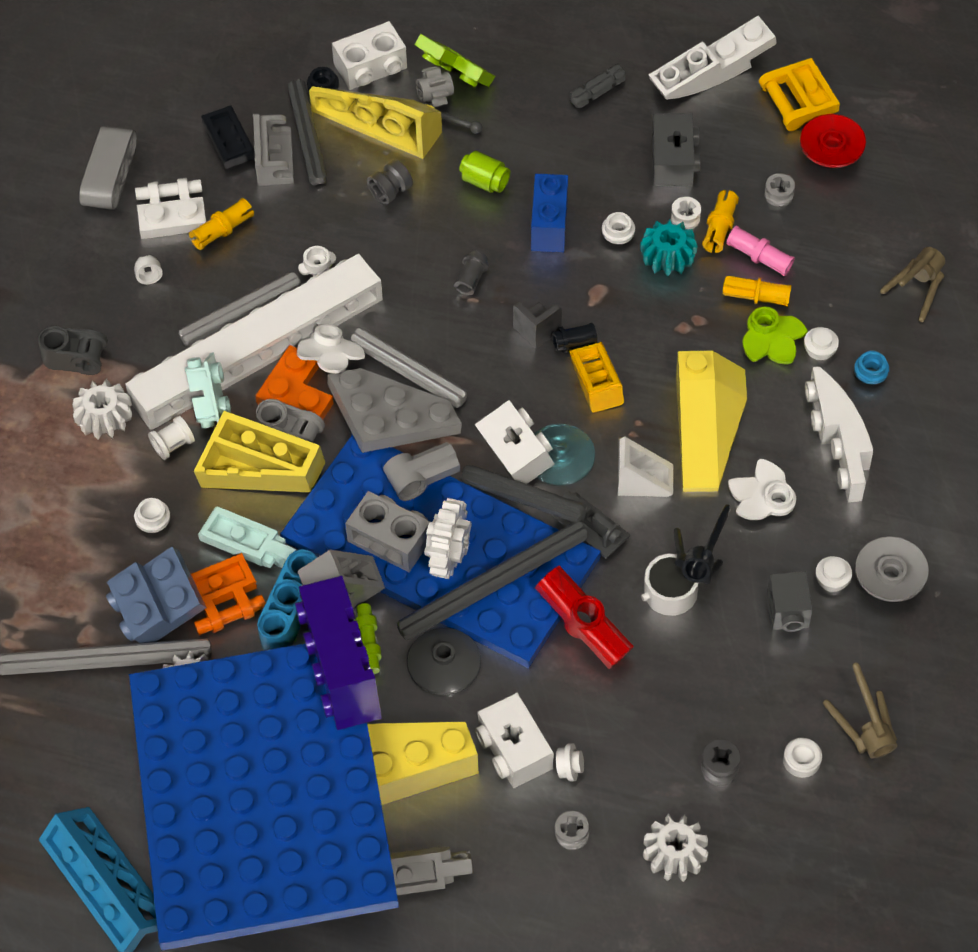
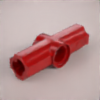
[535,565,634,669]

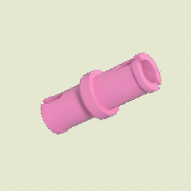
[726,225,795,276]

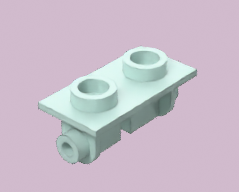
[185,352,231,428]

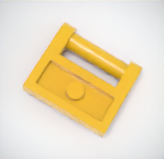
[759,58,840,131]

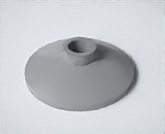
[855,536,929,602]

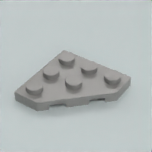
[327,368,462,453]

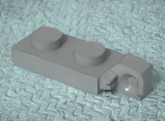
[390,847,473,895]

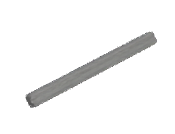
[0,638,211,675]

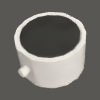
[641,553,698,616]

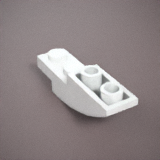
[649,15,777,100]
[805,366,873,503]

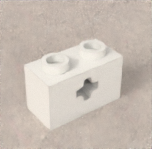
[475,400,555,484]
[475,693,554,789]

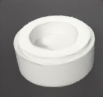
[783,738,822,778]

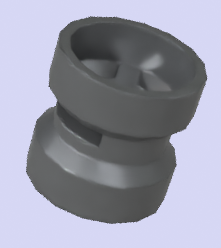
[367,159,413,205]

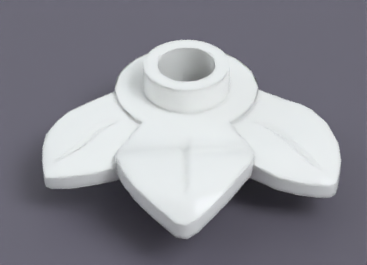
[297,324,365,374]
[728,459,796,520]

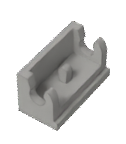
[253,114,294,186]

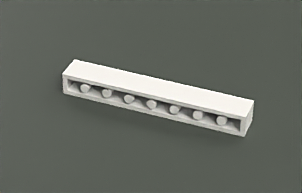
[125,253,383,431]

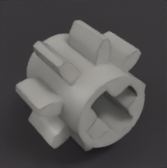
[416,66,454,108]

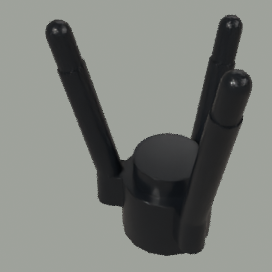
[674,504,731,584]

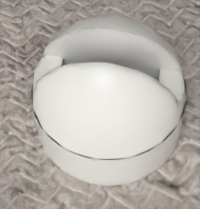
[134,255,162,285]

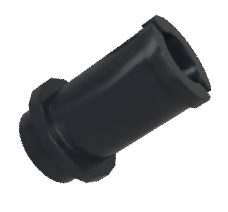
[552,323,597,353]

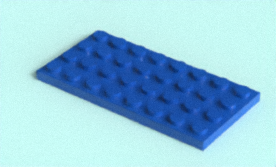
[280,434,601,669]

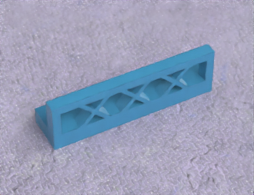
[39,807,158,952]

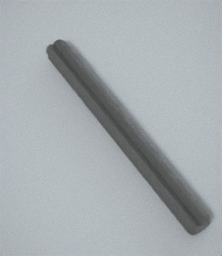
[397,521,588,640]

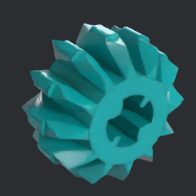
[640,219,698,277]

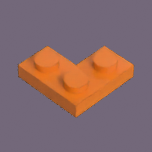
[255,345,334,419]

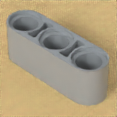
[79,126,137,210]

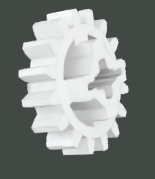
[424,498,472,579]

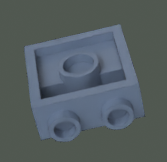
[106,546,207,643]

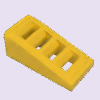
[569,342,624,413]

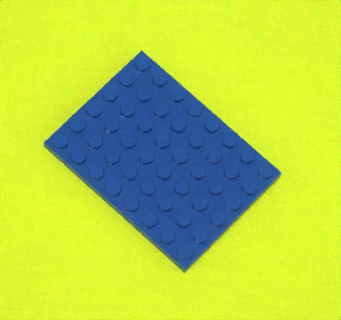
[129,644,399,951]

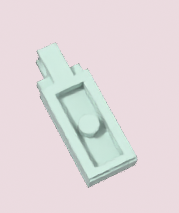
[198,506,296,568]

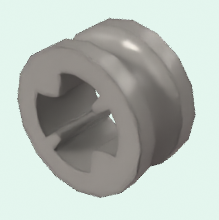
[764,173,795,207]
[555,811,590,850]

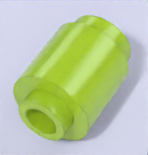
[459,150,511,193]

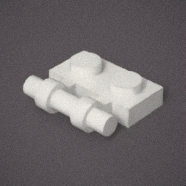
[135,178,206,239]

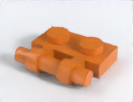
[191,553,266,635]

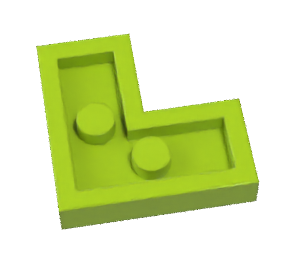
[414,34,495,87]

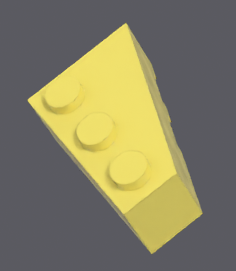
[194,411,326,493]
[367,722,479,805]

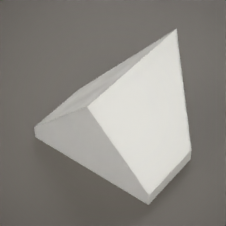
[618,436,673,497]

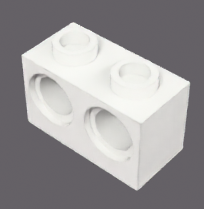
[332,21,407,90]

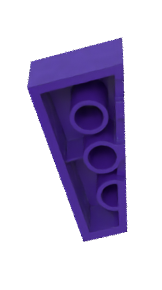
[295,576,382,730]

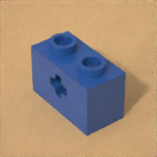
[531,174,568,253]

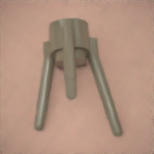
[880,247,945,322]
[823,662,897,758]

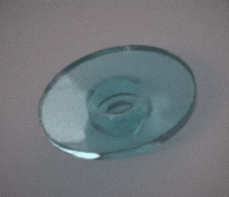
[534,424,595,485]

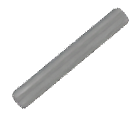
[178,272,301,347]
[351,327,467,408]

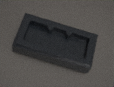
[201,105,255,169]

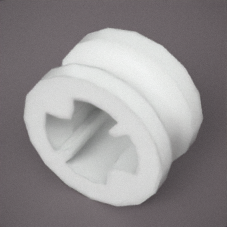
[671,197,701,230]

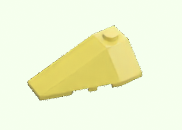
[309,86,442,159]
[676,351,747,492]

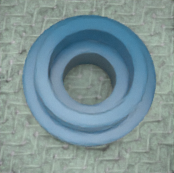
[854,351,889,384]

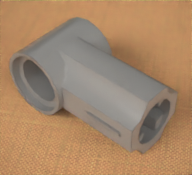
[383,442,460,501]

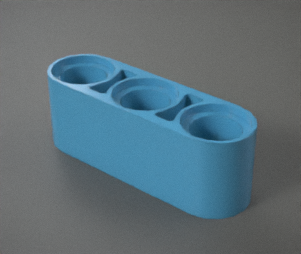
[257,549,317,651]

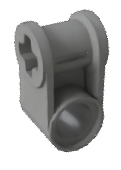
[256,399,325,443]

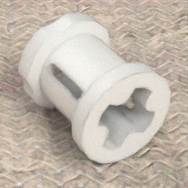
[148,416,195,460]

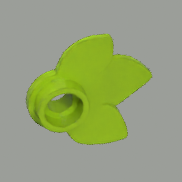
[743,306,808,364]

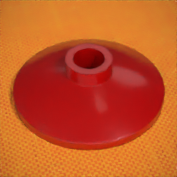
[800,114,866,168]

